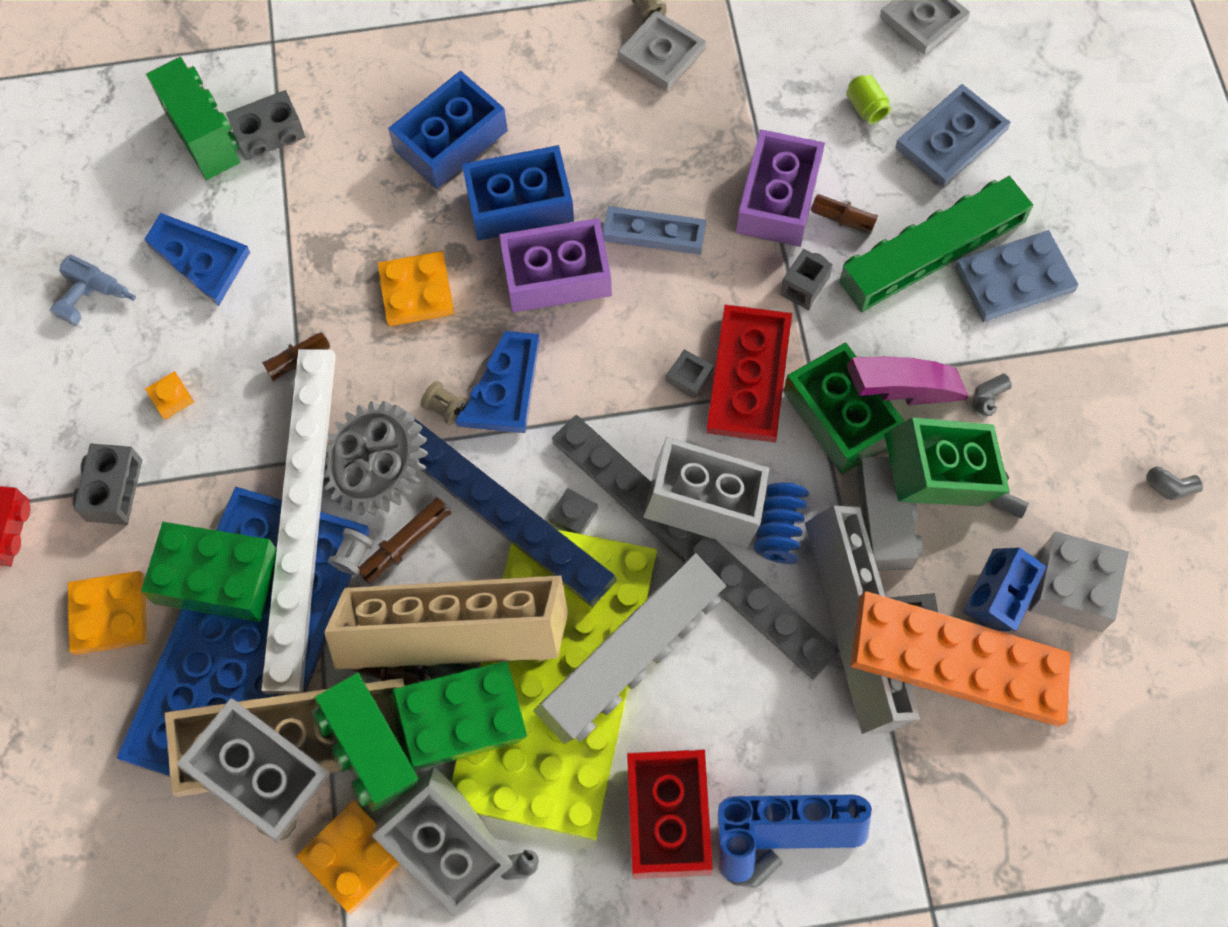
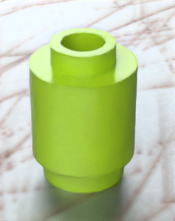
[846,75,891,124]

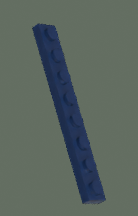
[414,419,617,608]

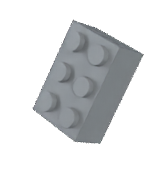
[643,437,770,549]
[176,698,329,843]

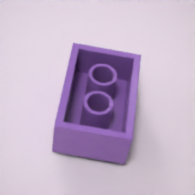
[736,129,825,247]
[499,218,612,313]

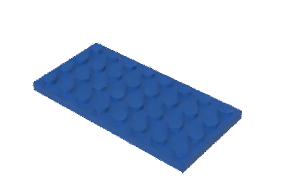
[116,486,370,777]

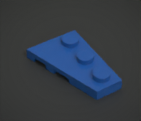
[144,213,250,306]
[455,331,540,433]

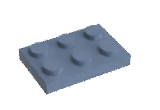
[895,84,1011,187]
[955,230,1079,322]

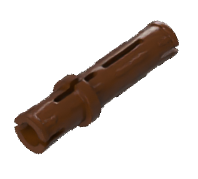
[358,497,452,586]

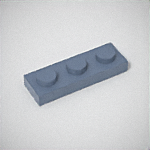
[603,206,706,255]

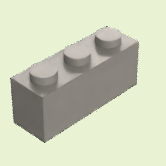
[857,456,923,571]

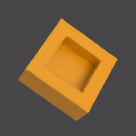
[144,371,194,420]

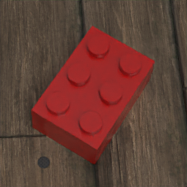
[627,749,713,879]

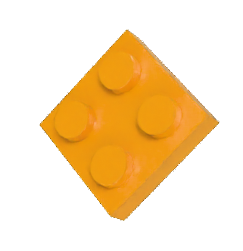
[377,251,455,327]
[68,571,148,655]
[296,800,400,914]

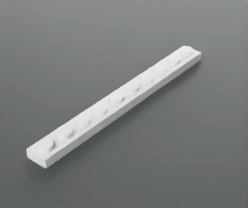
[262,349,335,695]

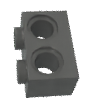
[226,90,306,161]
[73,443,142,525]

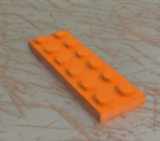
[850,591,1071,727]

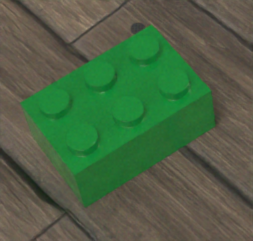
[146,56,241,180]
[783,342,905,475]
[884,417,1010,506]
[141,521,277,623]
[389,661,527,771]
[312,673,419,812]

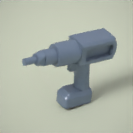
[49,254,136,326]

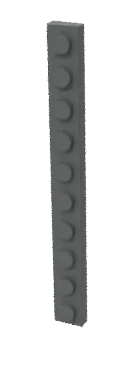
[552,414,839,680]

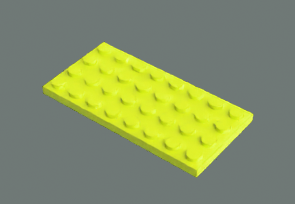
[451,530,657,841]

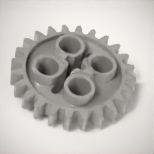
[324,401,428,516]

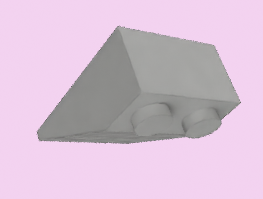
[372,766,512,916]

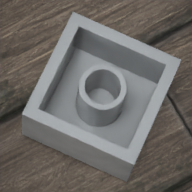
[1030,531,1129,632]

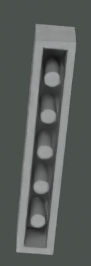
[805,506,920,734]
[533,553,727,744]

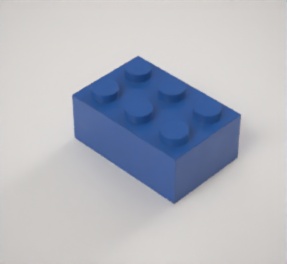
[388,70,508,189]
[462,145,574,241]

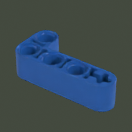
[717,794,872,882]

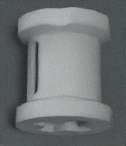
[328,528,374,576]

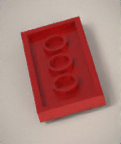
[706,304,792,443]

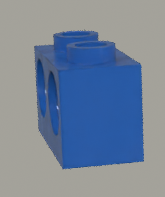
[962,547,1047,631]

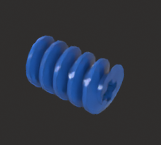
[753,482,809,564]

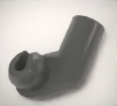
[990,471,1029,519]
[727,849,783,888]

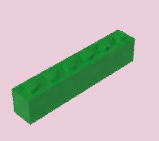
[839,175,1033,313]

